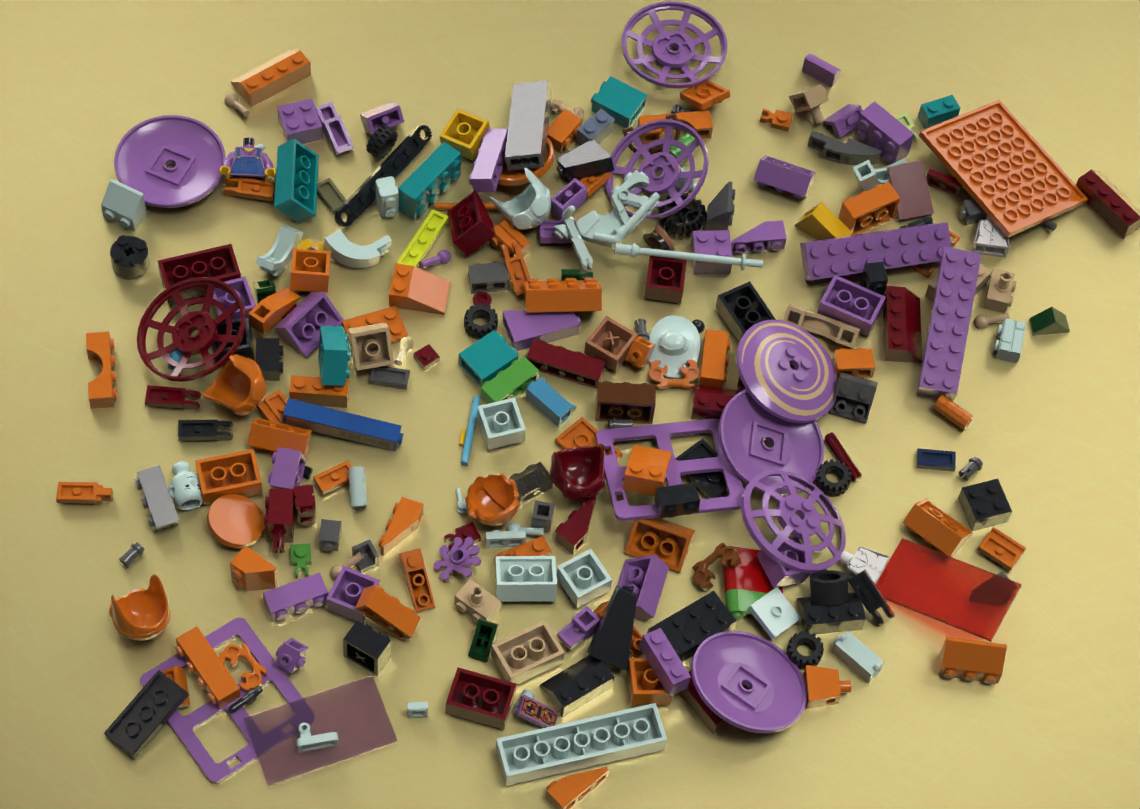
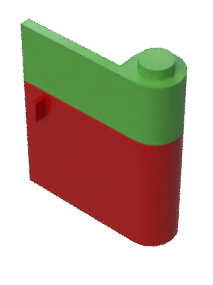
[722,546,783,621]

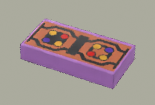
[516,695,559,728]

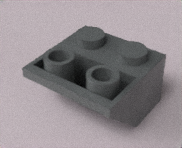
[830,372,878,423]

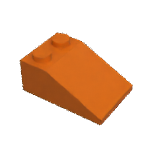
[389,263,451,315]
[623,444,672,496]

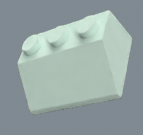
[495,556,557,602]

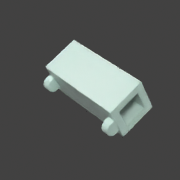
[832,631,884,683]

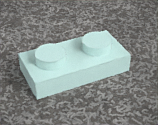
[485,529,526,548]

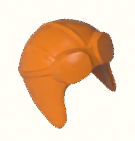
[202,354,267,416]
[109,574,171,641]

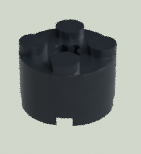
[110,235,150,280]

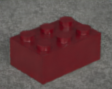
[445,667,517,730]

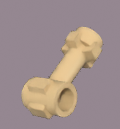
[550,99,584,119]

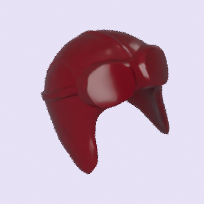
[550,443,605,500]

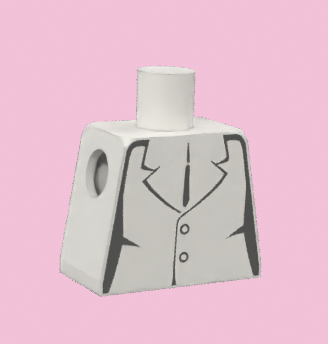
[971,215,1009,257]
[839,547,890,584]

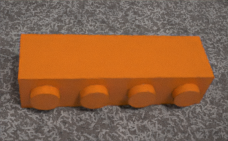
[175,626,241,709]

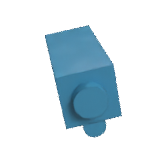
[526,378,577,427]

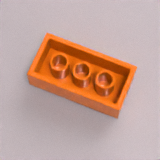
[524,277,602,313]

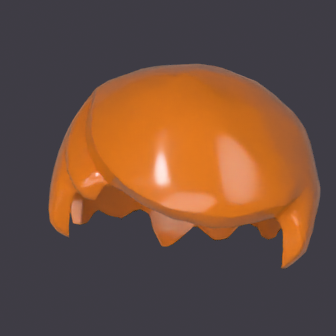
[465,473,519,526]

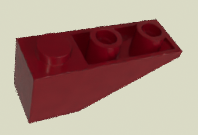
[555,496,597,555]

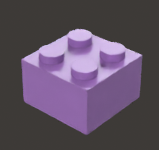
[277,99,323,144]
[691,230,732,274]
[213,276,256,321]
[268,447,307,493]
[756,537,812,588]
[326,566,380,623]

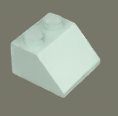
[101,179,147,231]

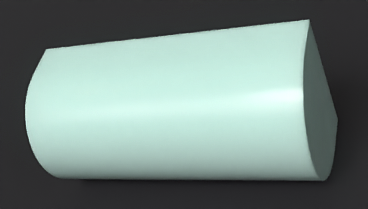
[348,466,367,508]

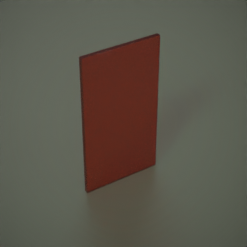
[876,538,1022,642]

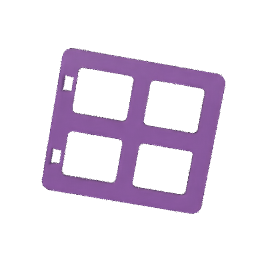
[596,418,744,521]
[140,617,315,784]

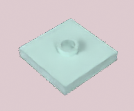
[748,587,802,640]

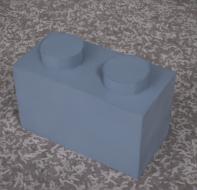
[576,109,615,146]

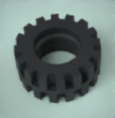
[366,124,398,159]
[464,303,498,339]
[815,459,852,497]
[786,631,824,670]

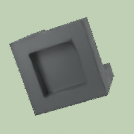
[352,539,379,573]

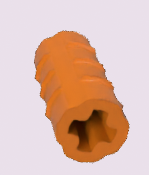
[933,395,974,430]

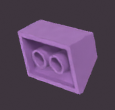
[753,155,816,198]
[274,292,343,358]
[617,555,669,620]

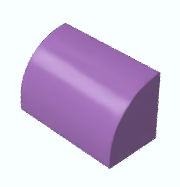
[802,53,842,87]

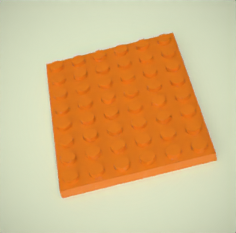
[919,100,1088,238]

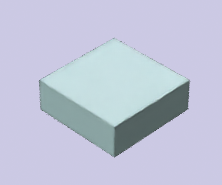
[407,702,428,718]

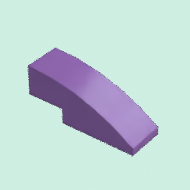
[316,102,354,155]

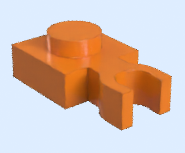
[760,109,793,132]

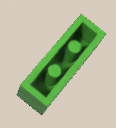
[480,356,539,404]

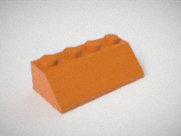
[231,50,311,107]

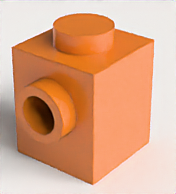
[625,336,656,368]

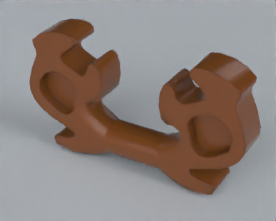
[692,543,741,590]

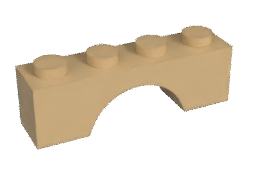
[783,304,861,348]

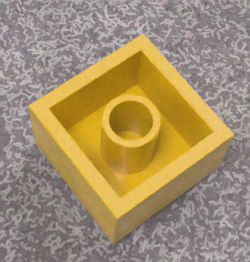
[439,108,490,161]

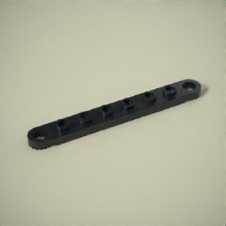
[335,125,432,227]

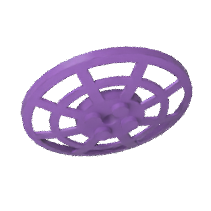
[622,1,727,89]
[605,119,709,220]
[741,470,846,573]

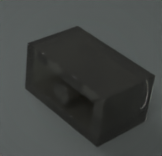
[509,462,553,506]

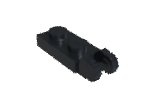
[178,419,233,441]
[848,569,895,625]

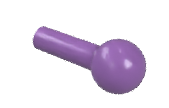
[419,250,451,269]

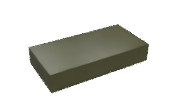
[317,178,346,215]

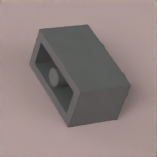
[468,261,509,294]

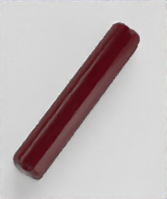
[825,432,862,482]

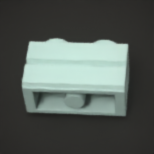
[376,176,399,218]
[994,318,1026,363]

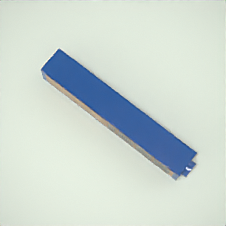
[282,398,404,451]

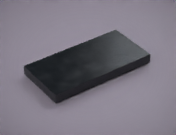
[104,670,189,759]

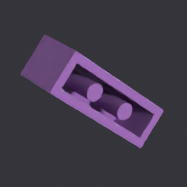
[263,572,328,621]
[640,628,691,696]

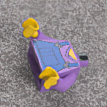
[219,138,276,181]

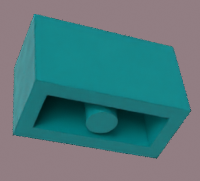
[917,95,960,130]

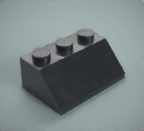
[797,592,866,635]
[540,655,615,717]

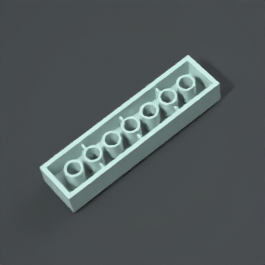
[496,703,667,786]

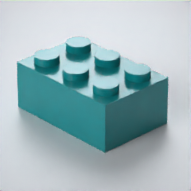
[318,326,351,386]

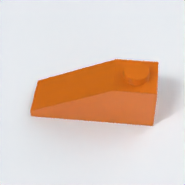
[546,767,609,809]

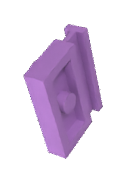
[539,220,576,244]

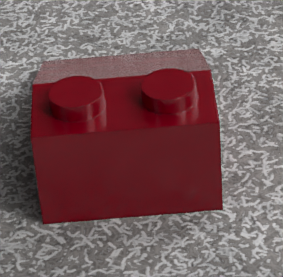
[447,190,496,256]

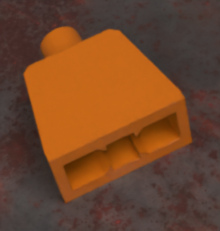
[803,665,851,709]

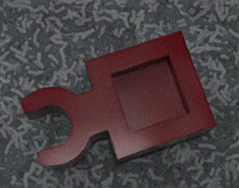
[444,522,481,551]

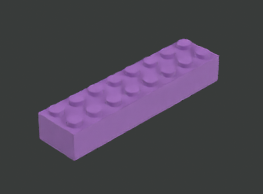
[800,222,951,280]
[917,247,982,401]

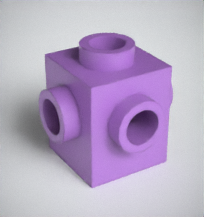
[274,638,309,673]

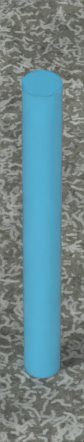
[461,396,481,466]

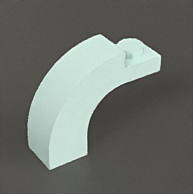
[852,158,907,191]
[255,225,303,276]
[323,230,392,268]

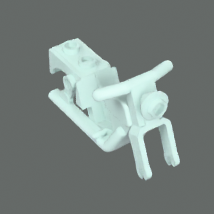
[554,170,660,271]

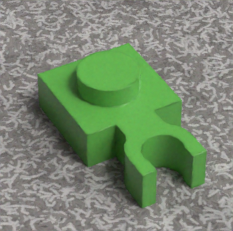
[290,544,312,578]

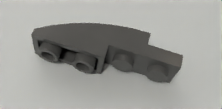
[808,130,882,165]

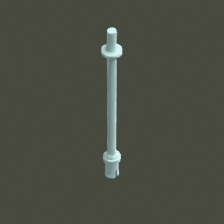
[614,243,763,270]

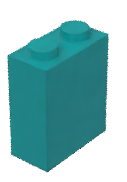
[591,76,647,128]
[458,330,518,388]

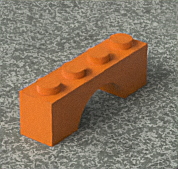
[637,110,713,144]
[86,331,117,409]

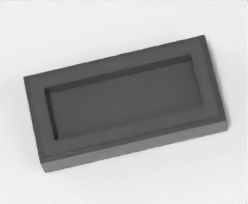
[369,366,410,390]

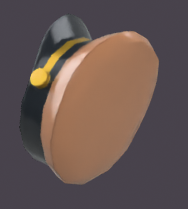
[643,224,675,251]

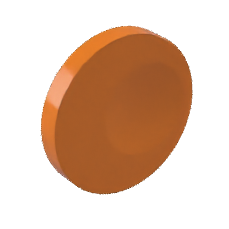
[207,494,265,548]

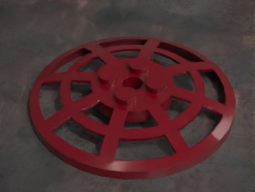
[137,277,246,382]

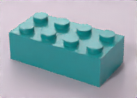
[274,139,319,224]
[397,142,462,221]

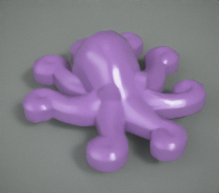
[433,537,481,581]

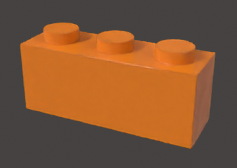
[699,329,731,388]
[289,375,349,408]
[248,418,312,456]
[355,585,421,641]

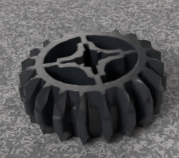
[658,192,707,239]

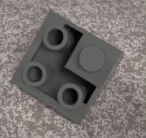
[705,182,735,231]

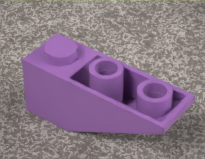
[731,220,787,253]

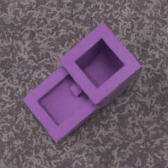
[557,606,601,651]

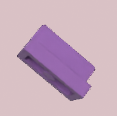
[823,104,863,138]

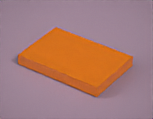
[554,417,623,461]

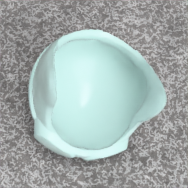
[490,168,551,229]

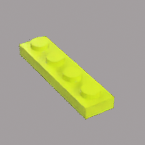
[397,209,449,267]

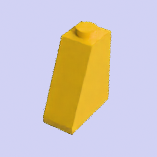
[795,202,852,240]

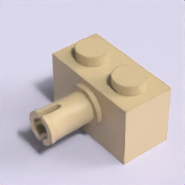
[789,84,828,124]
[983,268,1016,313]
[454,579,501,623]

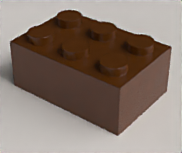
[595,381,656,424]

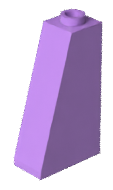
[502,310,581,351]

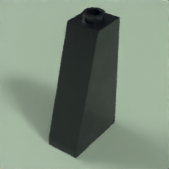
[587,585,637,671]

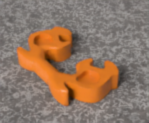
[649,360,699,389]
[219,643,267,693]

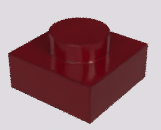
[414,344,440,370]

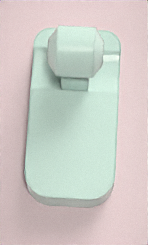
[296,723,339,753]

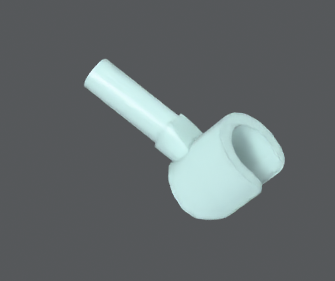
[456,488,468,513]

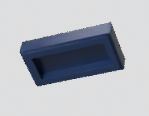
[916,448,956,472]

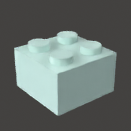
[477,398,526,450]
[556,549,612,608]

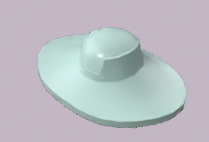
[649,315,701,379]

